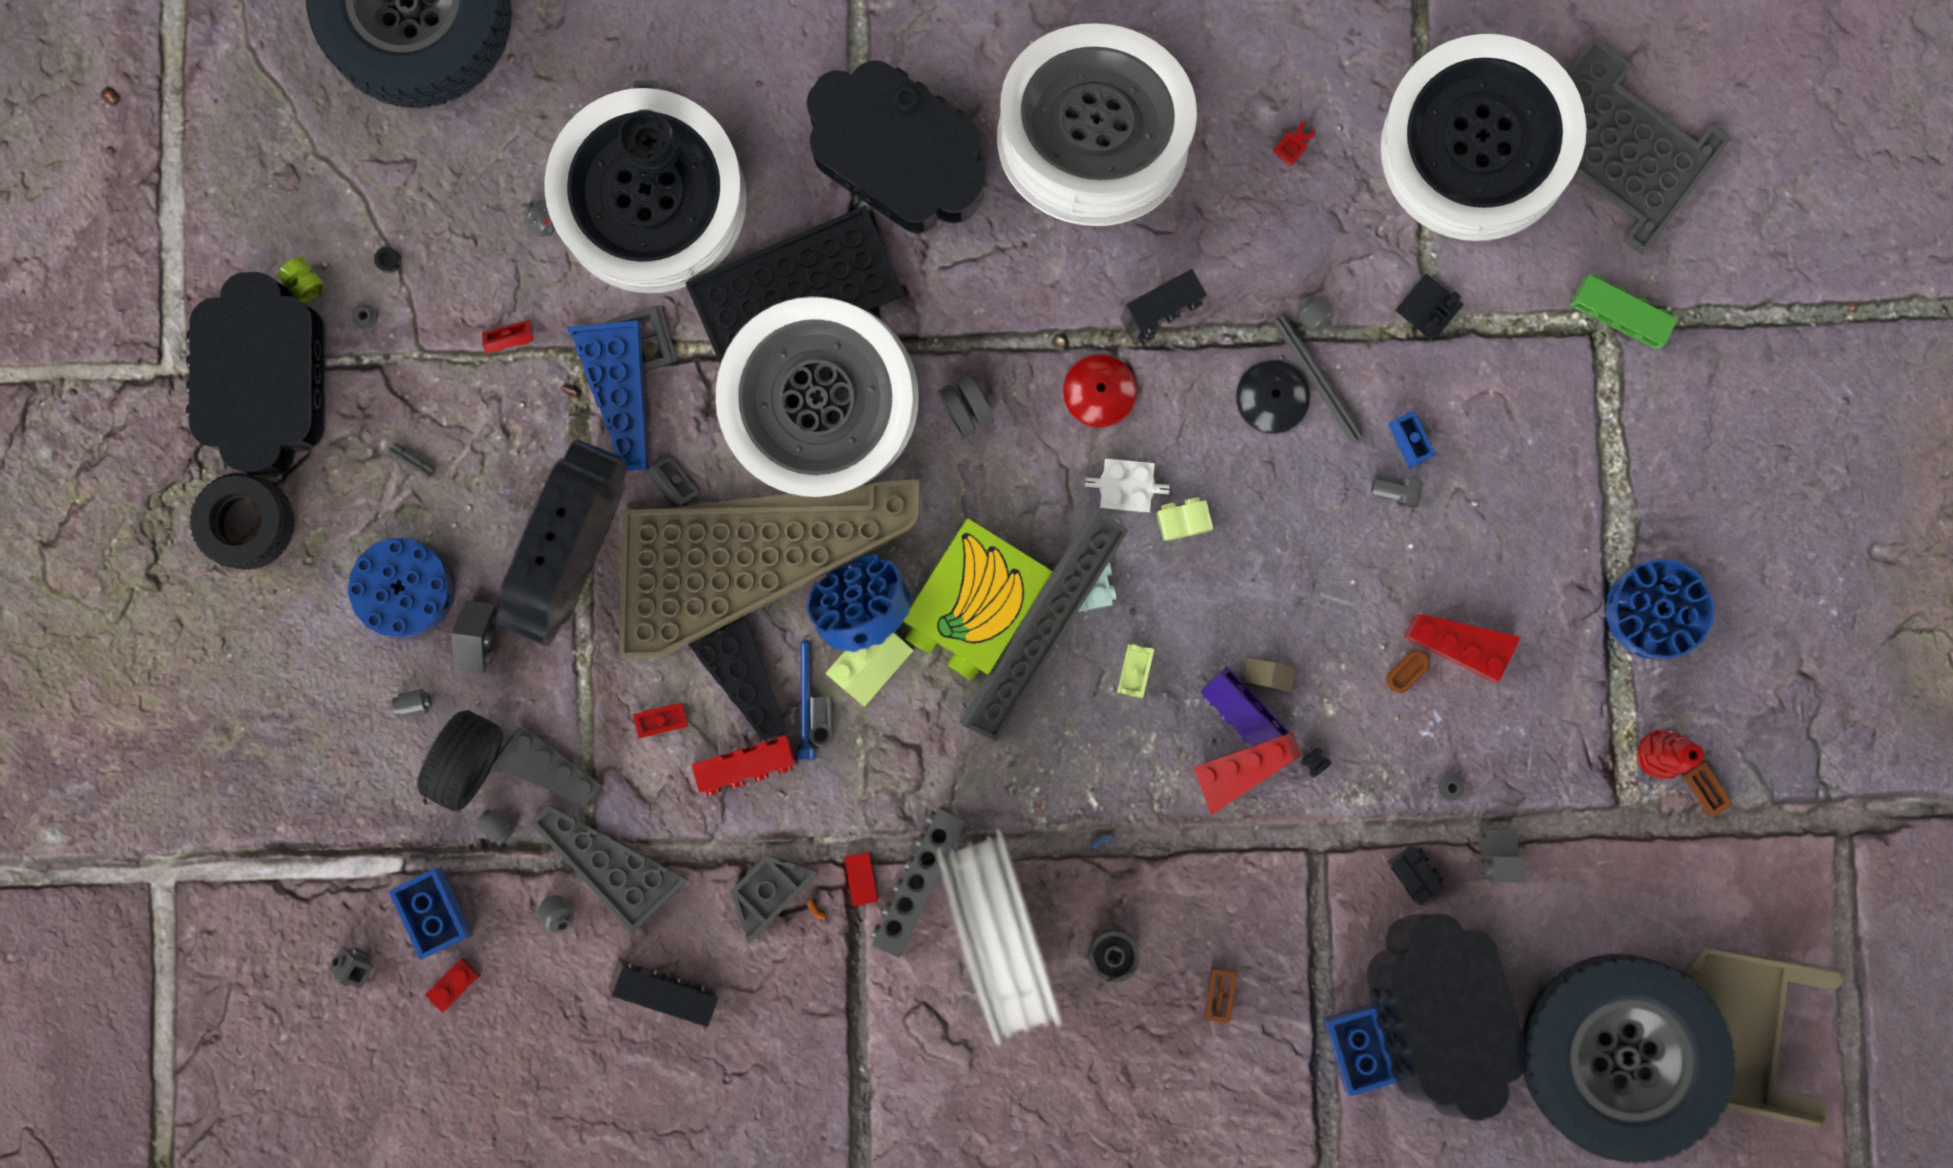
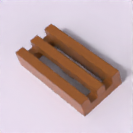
[1681,762,1733,818]
[1204,968,1237,1023]

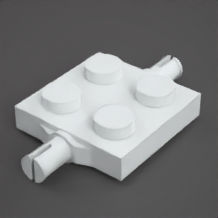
[1085,459,1170,513]

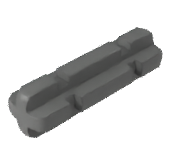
[389,443,436,478]

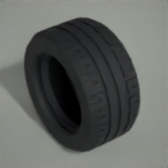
[417,710,503,811]

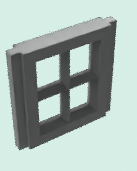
[604,305,678,372]

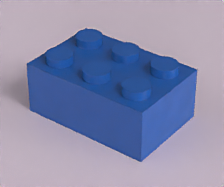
[388,867,473,960]
[1323,1004,1397,1097]

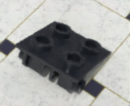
[1395,273,1464,342]

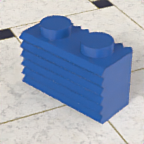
[1388,411,1436,468]

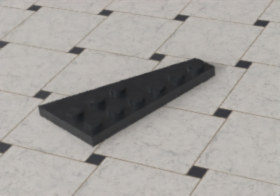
[688,615,787,740]

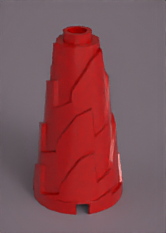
[1636,730,1704,780]

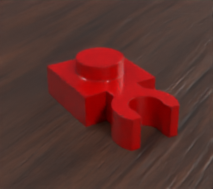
[1272,121,1316,167]

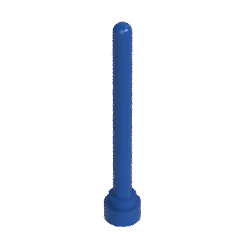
[796,640,816,760]

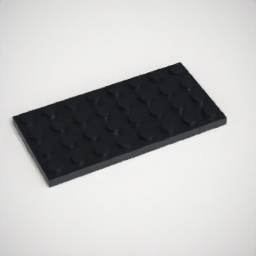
[685,205,905,365]

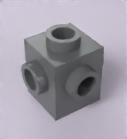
[329,947,374,989]

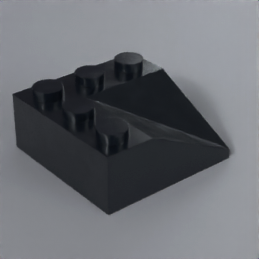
[1120,269,1207,345]

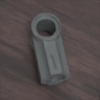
[1371,474,1423,508]
[810,697,834,748]

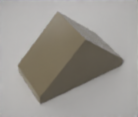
[1242,658,1296,693]

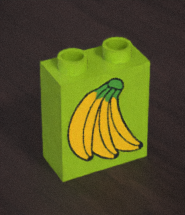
[903,518,1053,681]

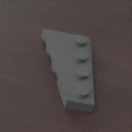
[492,725,603,806]

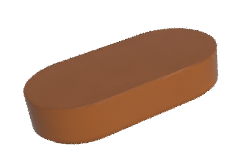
[1386,651,1430,693]

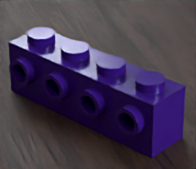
[1200,666,1290,746]

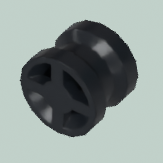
[1300,747,1332,778]

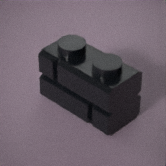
[1387,845,1444,905]

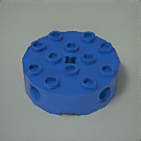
[348,538,455,638]
[806,554,911,652]
[1606,559,1714,660]

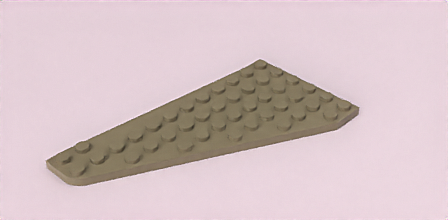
[619,480,920,659]

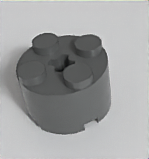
[1088,929,1140,983]

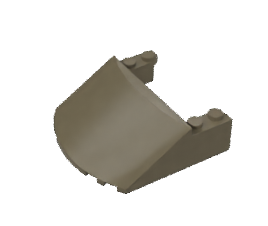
[1686,948,1845,1128]

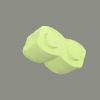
[1156,497,1213,542]

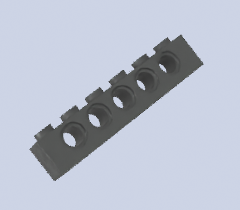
[870,807,966,959]

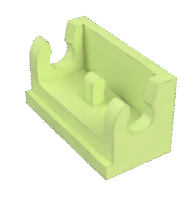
[1117,644,1154,698]

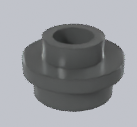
[352,304,378,329]
[1438,776,1464,801]

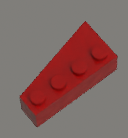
[1403,614,1521,683]
[1193,732,1302,815]
[691,735,798,796]

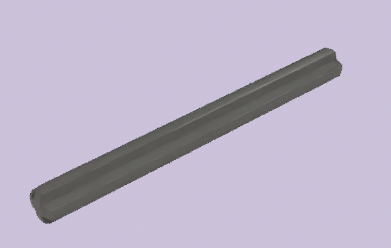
[1273,314,1363,442]

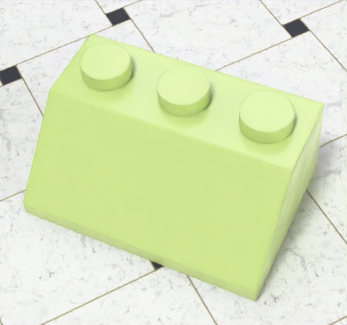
[825,633,913,707]

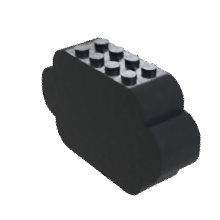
[807,60,984,233]
[186,272,325,477]
[496,439,627,646]
[1367,914,1528,1121]

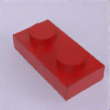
[482,319,534,353]
[633,702,689,738]
[425,958,481,1013]

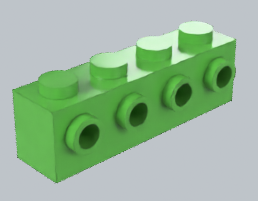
[1569,274,1678,350]

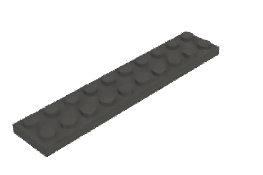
[959,508,1129,741]

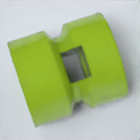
[277,256,325,303]

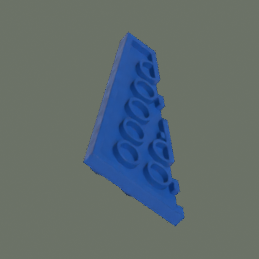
[567,321,649,471]

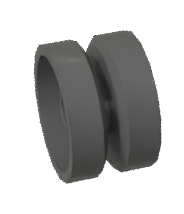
[938,374,995,438]

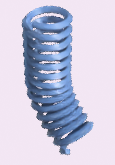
[1091,834,1115,849]

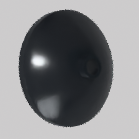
[1236,360,1310,434]

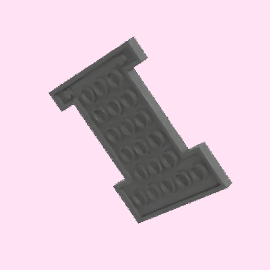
[1505,37,1732,255]

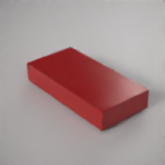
[844,852,878,906]

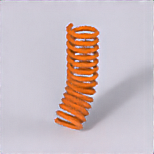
[806,899,826,920]

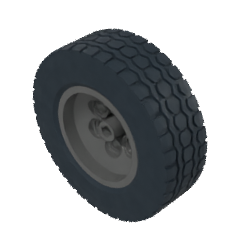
[306,0,511,108]
[1522,954,1736,1163]

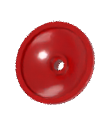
[1063,354,1137,428]

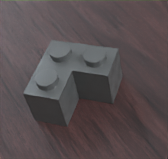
[451,600,498,674]
[1478,829,1525,883]

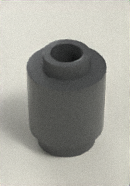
[392,689,432,718]
[477,809,514,846]

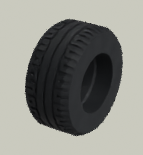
[190,473,295,570]

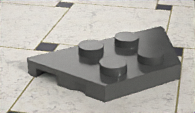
[730,855,819,944]

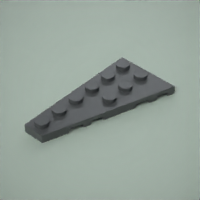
[530,805,689,933]

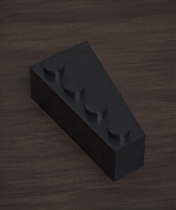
[608,958,718,1027]

